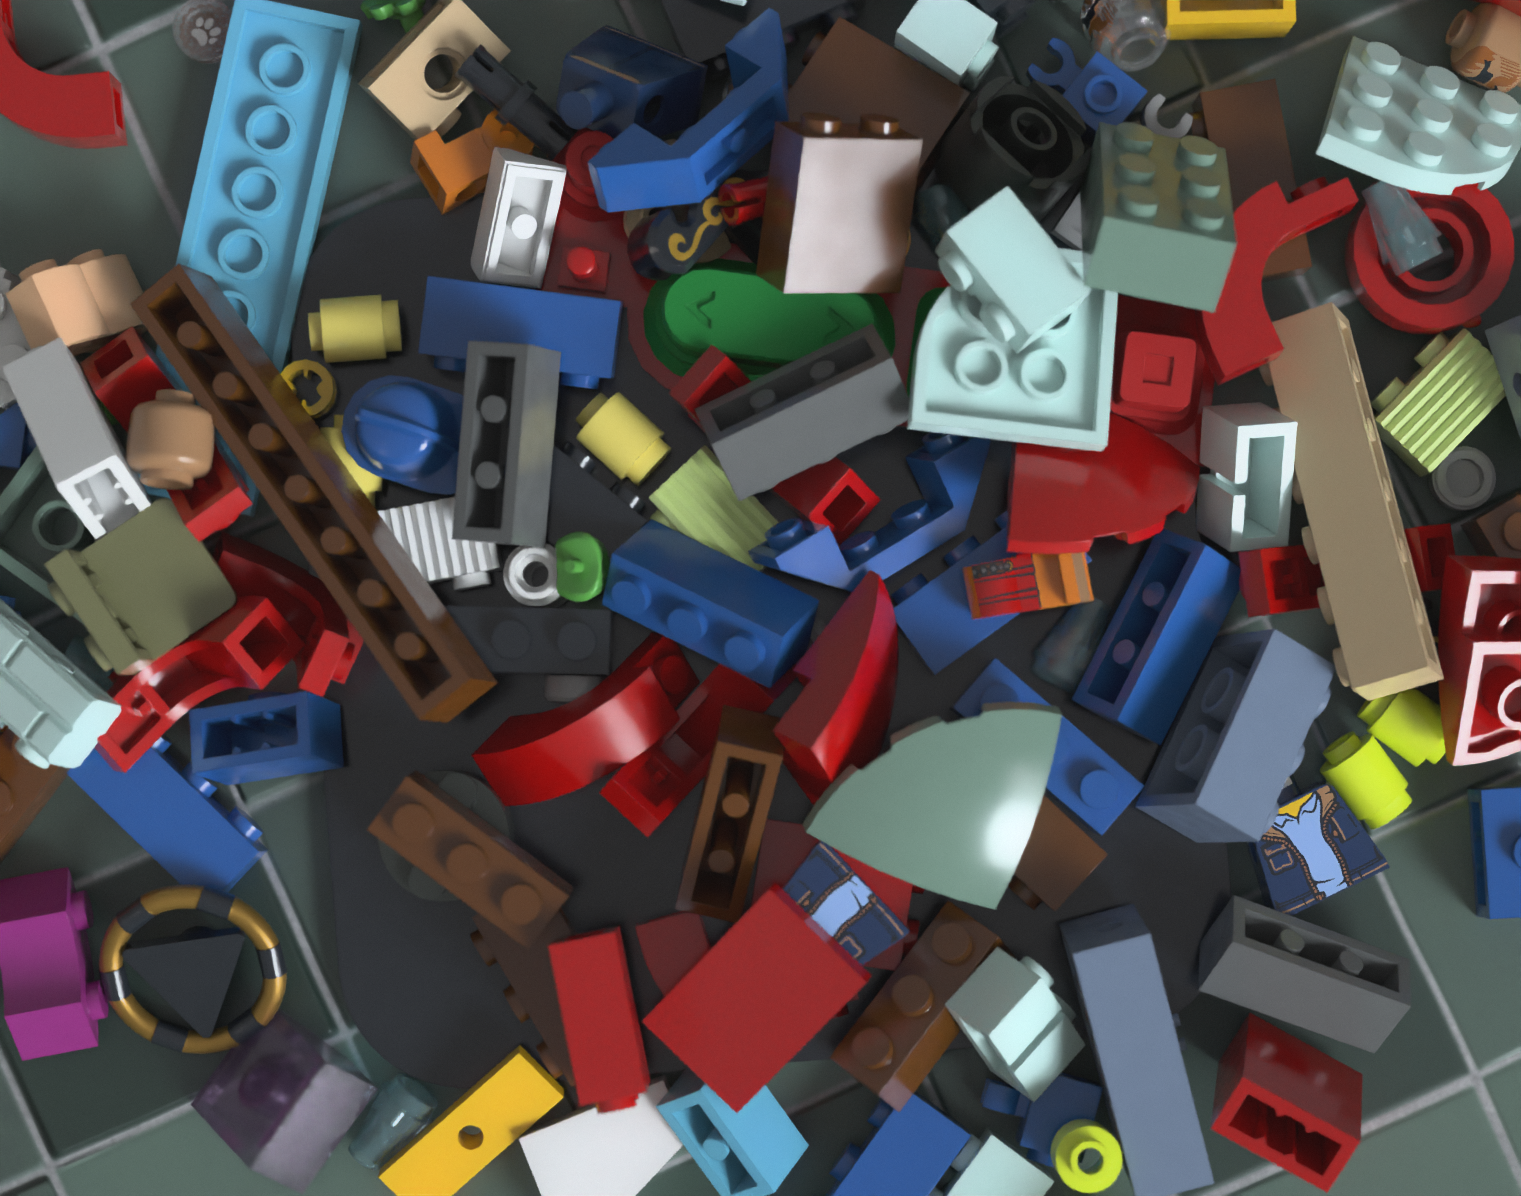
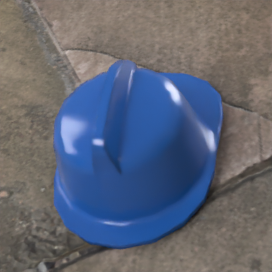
[342,375,464,495]

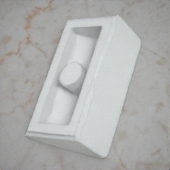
[470,147,567,289]

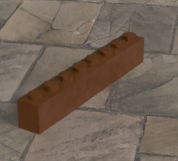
[130,263,498,723]

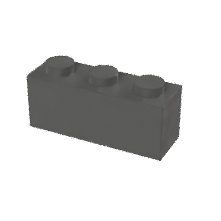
[695,324,910,501]
[452,341,561,547]
[1198,895,1411,1054]

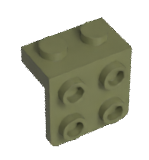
[44,498,238,675]

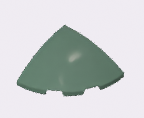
[802,702,1062,909]

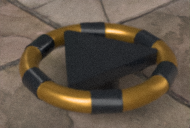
[99,884,287,1054]

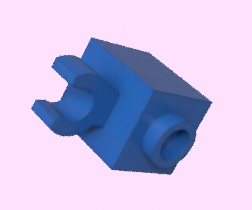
[1026,38,1148,147]
[980,1072,1103,1167]

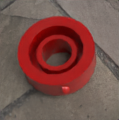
[1345,182,1514,334]

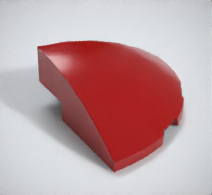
[1007,412,1200,554]
[1438,555,1521,766]
[773,570,899,805]

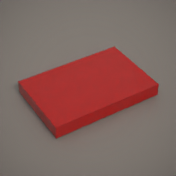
[642,883,872,1114]

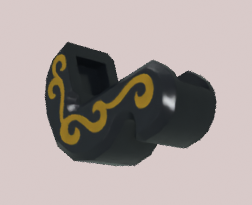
[627,169,763,281]

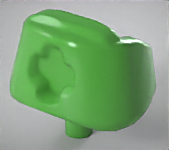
[555,531,610,602]

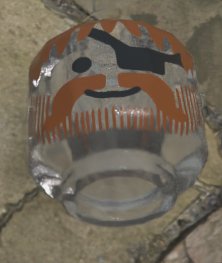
[1080,0,1172,72]

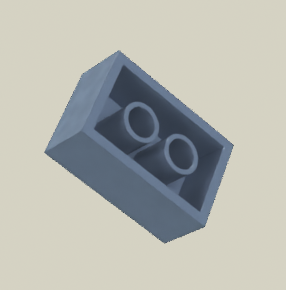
[1135,629,1336,843]

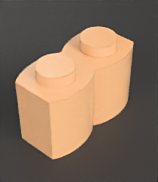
[6,249,148,357]

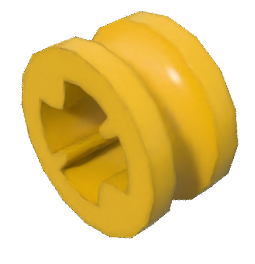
[280,359,338,419]

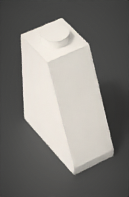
[1,337,152,541]
[519,1074,683,1196]

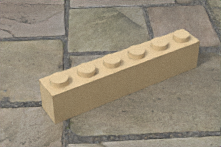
[1259,302,1444,701]

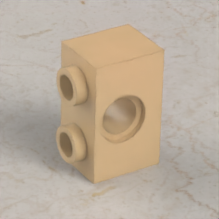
[358,0,511,140]

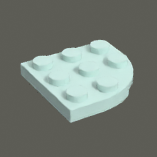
[1316,36,1521,195]
[907,248,1118,452]

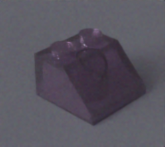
[191,1009,378,1194]

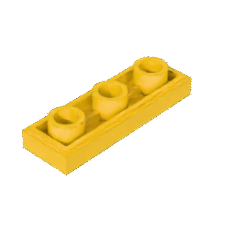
[378,1045,564,1196]

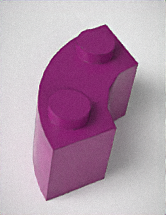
[0,867,108,1061]

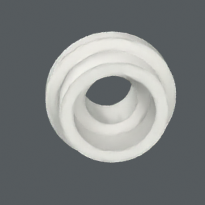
[503,543,561,607]

